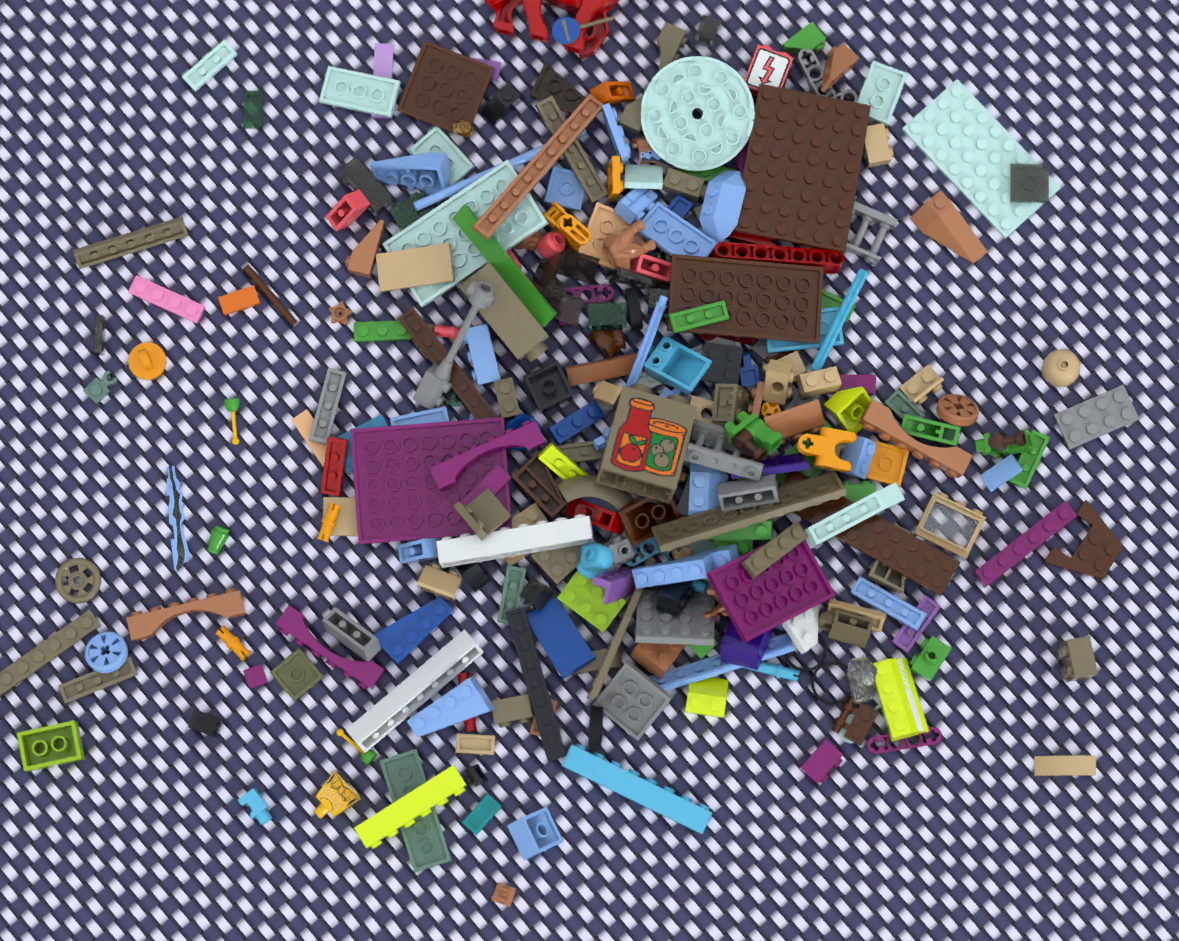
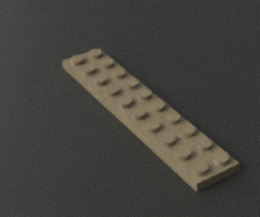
[651,471,847,552]

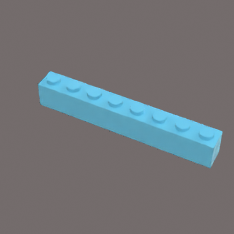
[562,743,712,834]

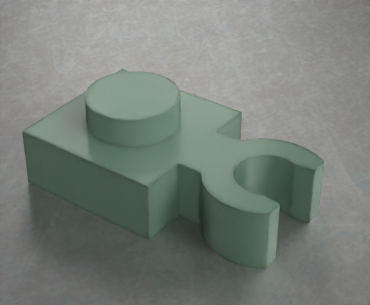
[83,370,118,405]

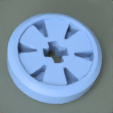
[85,631,128,673]

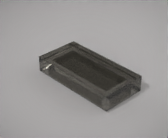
[94,315,106,356]

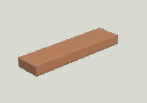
[566,352,644,386]

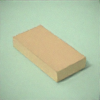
[455,733,496,755]

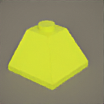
[823,386,872,434]

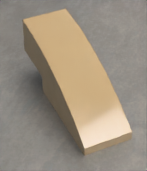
[1034,755,1096,776]

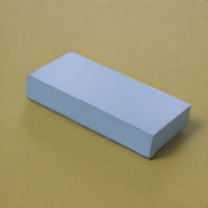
[980,454,1023,492]

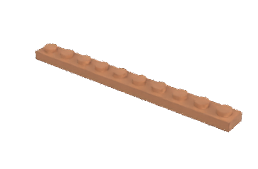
[472,94,604,240]

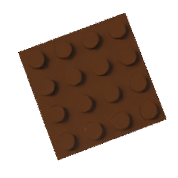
[397,40,495,138]

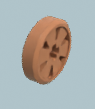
[936,394,979,426]

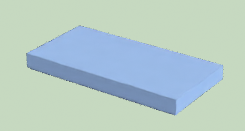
[637,201,718,257]

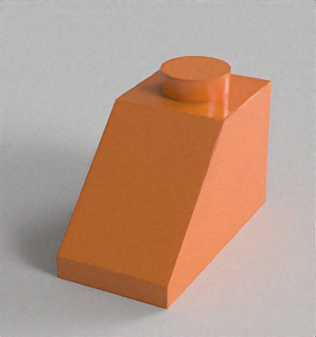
[590,81,635,106]

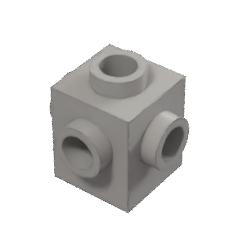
[602,535,635,564]

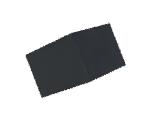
[454,562,490,592]

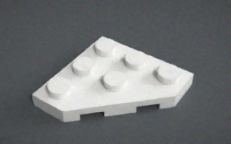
[782,605,819,654]

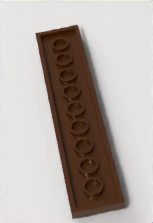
[781,471,960,596]

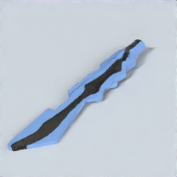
[167,466,190,571]

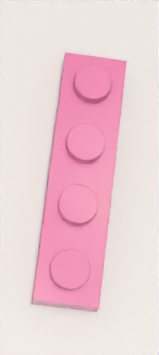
[128,275,206,324]

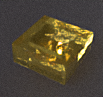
[452,121,474,136]

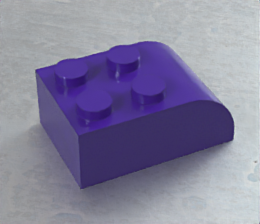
[720,619,774,670]

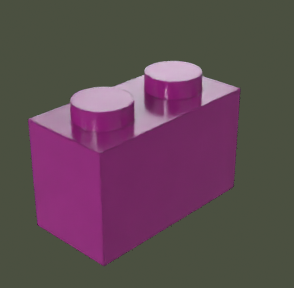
[799,739,843,784]

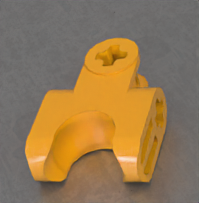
[542,201,591,253]
[797,427,857,472]

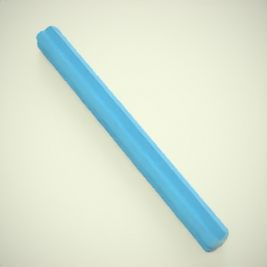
[810,269,868,371]

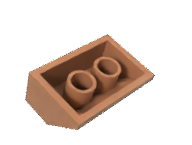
[763,399,825,445]

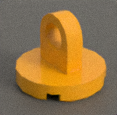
[128,342,167,381]

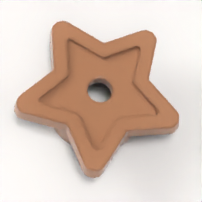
[328,301,353,325]

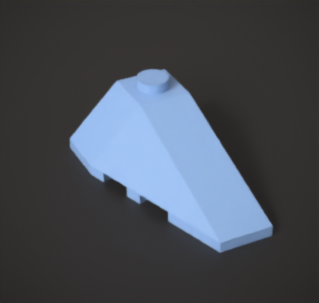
[370,152,451,196]

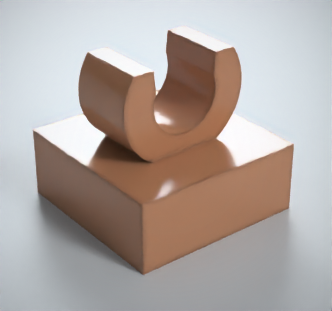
[492,882,517,907]

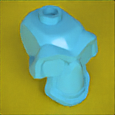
[576,543,614,579]

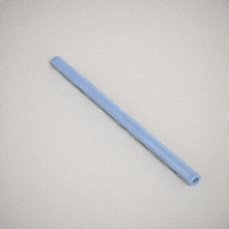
[413,130,587,211]

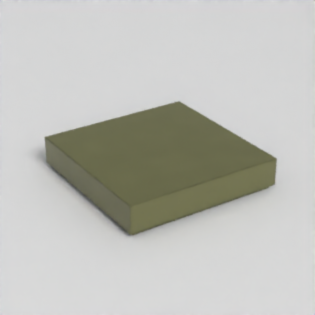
[270,647,324,702]

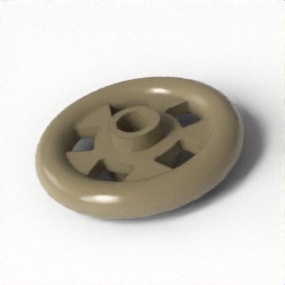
[55,558,101,604]

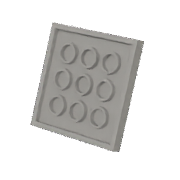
[635,589,715,646]

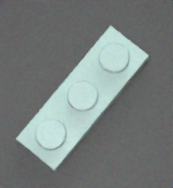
[182,40,237,92]

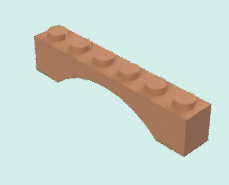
[858,399,973,478]
[126,588,247,642]

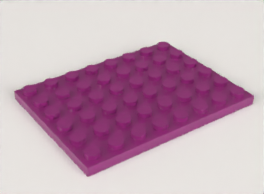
[350,417,512,545]

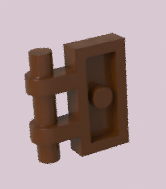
[832,696,879,746]

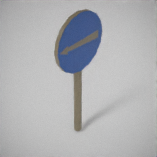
[552,16,615,45]

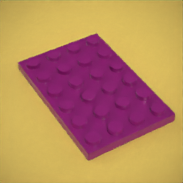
[706,540,836,643]

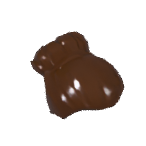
[588,328,626,358]

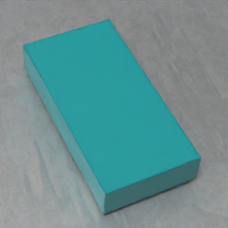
[462,793,502,836]

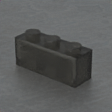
[338,156,394,216]

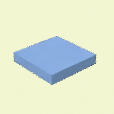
[544,166,585,212]

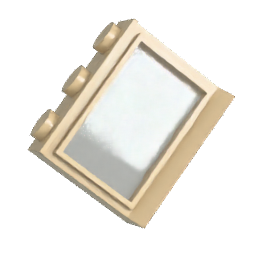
[913,492,986,561]

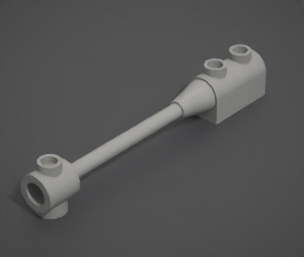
[413,281,496,409]

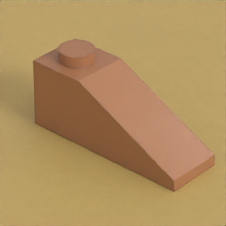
[821,43,860,92]
[345,220,385,279]

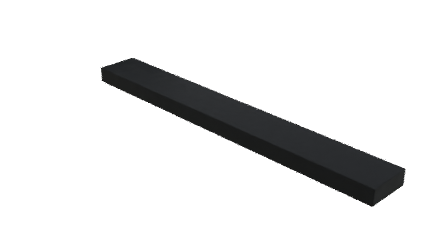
[506,607,567,762]

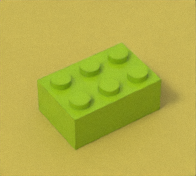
[557,570,627,633]
[17,720,85,772]

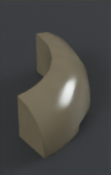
[556,475,634,511]

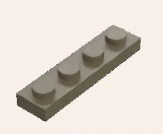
[741,521,808,579]
[58,657,138,704]

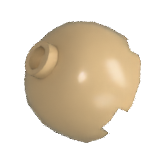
[1042,349,1080,387]

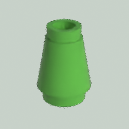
[207,525,230,555]

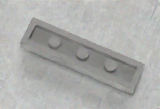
[309,368,347,445]

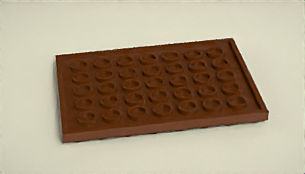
[733,84,871,253]

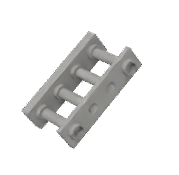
[846,201,898,265]
[684,420,767,481]

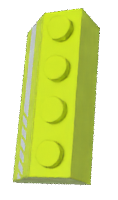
[869,658,929,742]

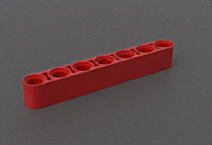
[712,242,845,274]

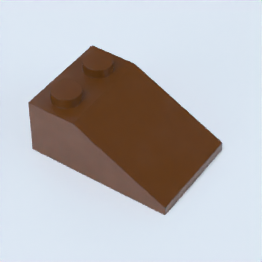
[617,495,681,547]

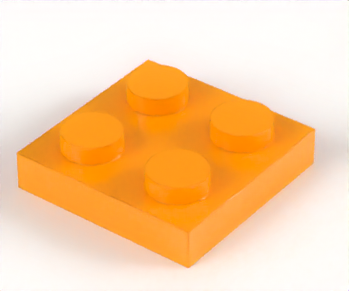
[607,156,623,202]
[866,440,909,487]

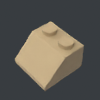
[416,564,463,602]

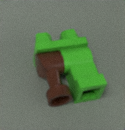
[723,411,783,462]
[975,429,1033,458]

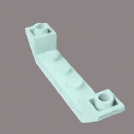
[804,483,905,549]

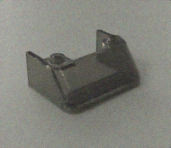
[531,249,600,326]

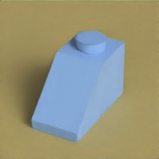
[398,538,441,564]

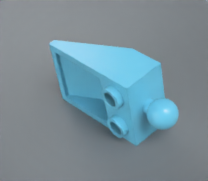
[643,335,712,393]

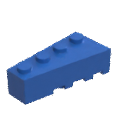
[374,596,455,665]

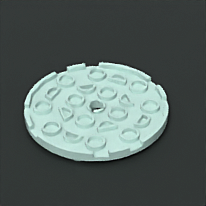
[641,56,755,171]

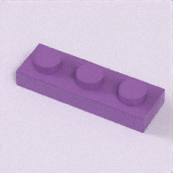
[892,595,941,653]

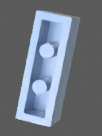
[464,323,501,385]

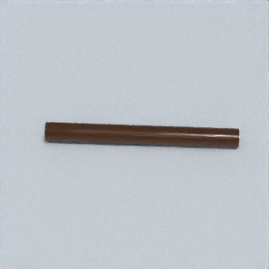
[243,264,297,326]

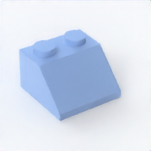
[507,807,564,861]

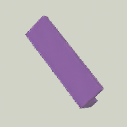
[592,566,635,605]

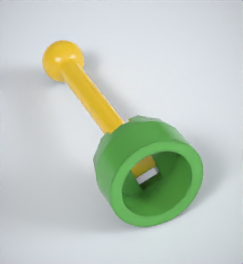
[224,398,240,445]
[336,729,377,766]

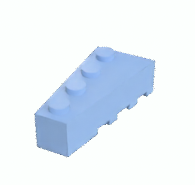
[407,677,496,737]

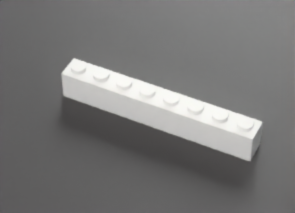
[436,514,594,568]
[346,629,484,753]

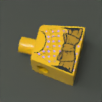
[313,772,361,819]

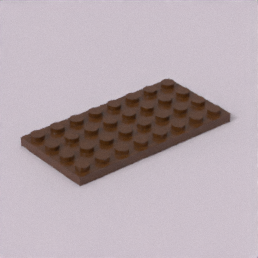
[667,254,824,344]

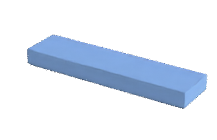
[850,576,927,631]

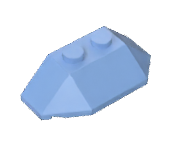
[699,171,746,243]
[687,462,728,516]

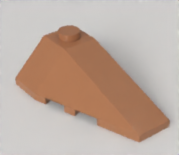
[910,190,988,264]

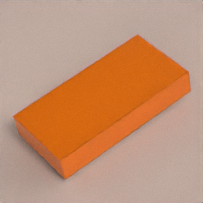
[218,285,261,316]

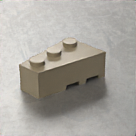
[867,523,911,594]

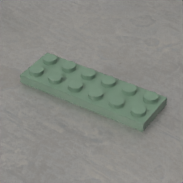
[380,749,452,873]

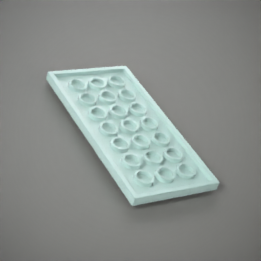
[902,79,1061,239]
[382,160,549,307]

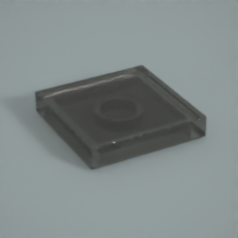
[1010,164,1049,203]

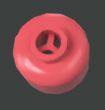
[537,231,565,259]

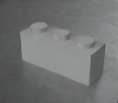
[718,474,779,512]
[322,607,381,662]

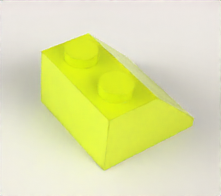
[685,677,729,718]

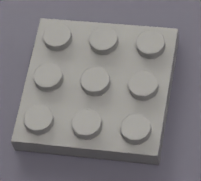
[593,661,673,741]

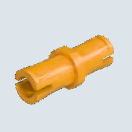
[317,502,341,543]
[215,626,251,661]

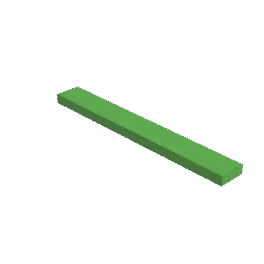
[453,205,557,327]

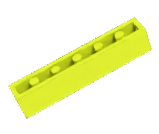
[354,765,467,849]

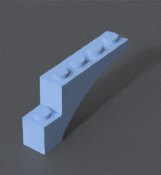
[632,544,739,589]

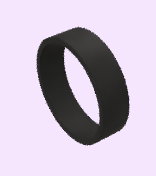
[625,287,643,330]
[784,633,827,672]
[811,662,854,705]
[588,706,603,750]

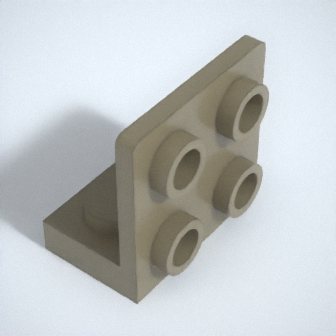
[712,383,751,425]
[454,489,511,541]

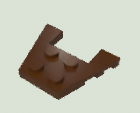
[1044,500,1124,580]

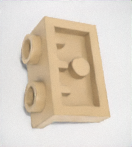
[899,364,944,405]

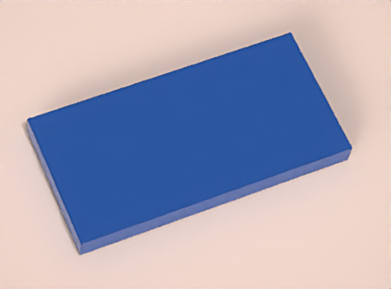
[527,596,596,679]

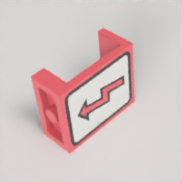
[744,45,793,97]

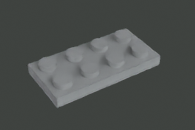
[1053,385,1139,450]

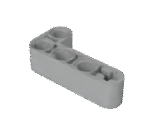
[797,49,858,103]

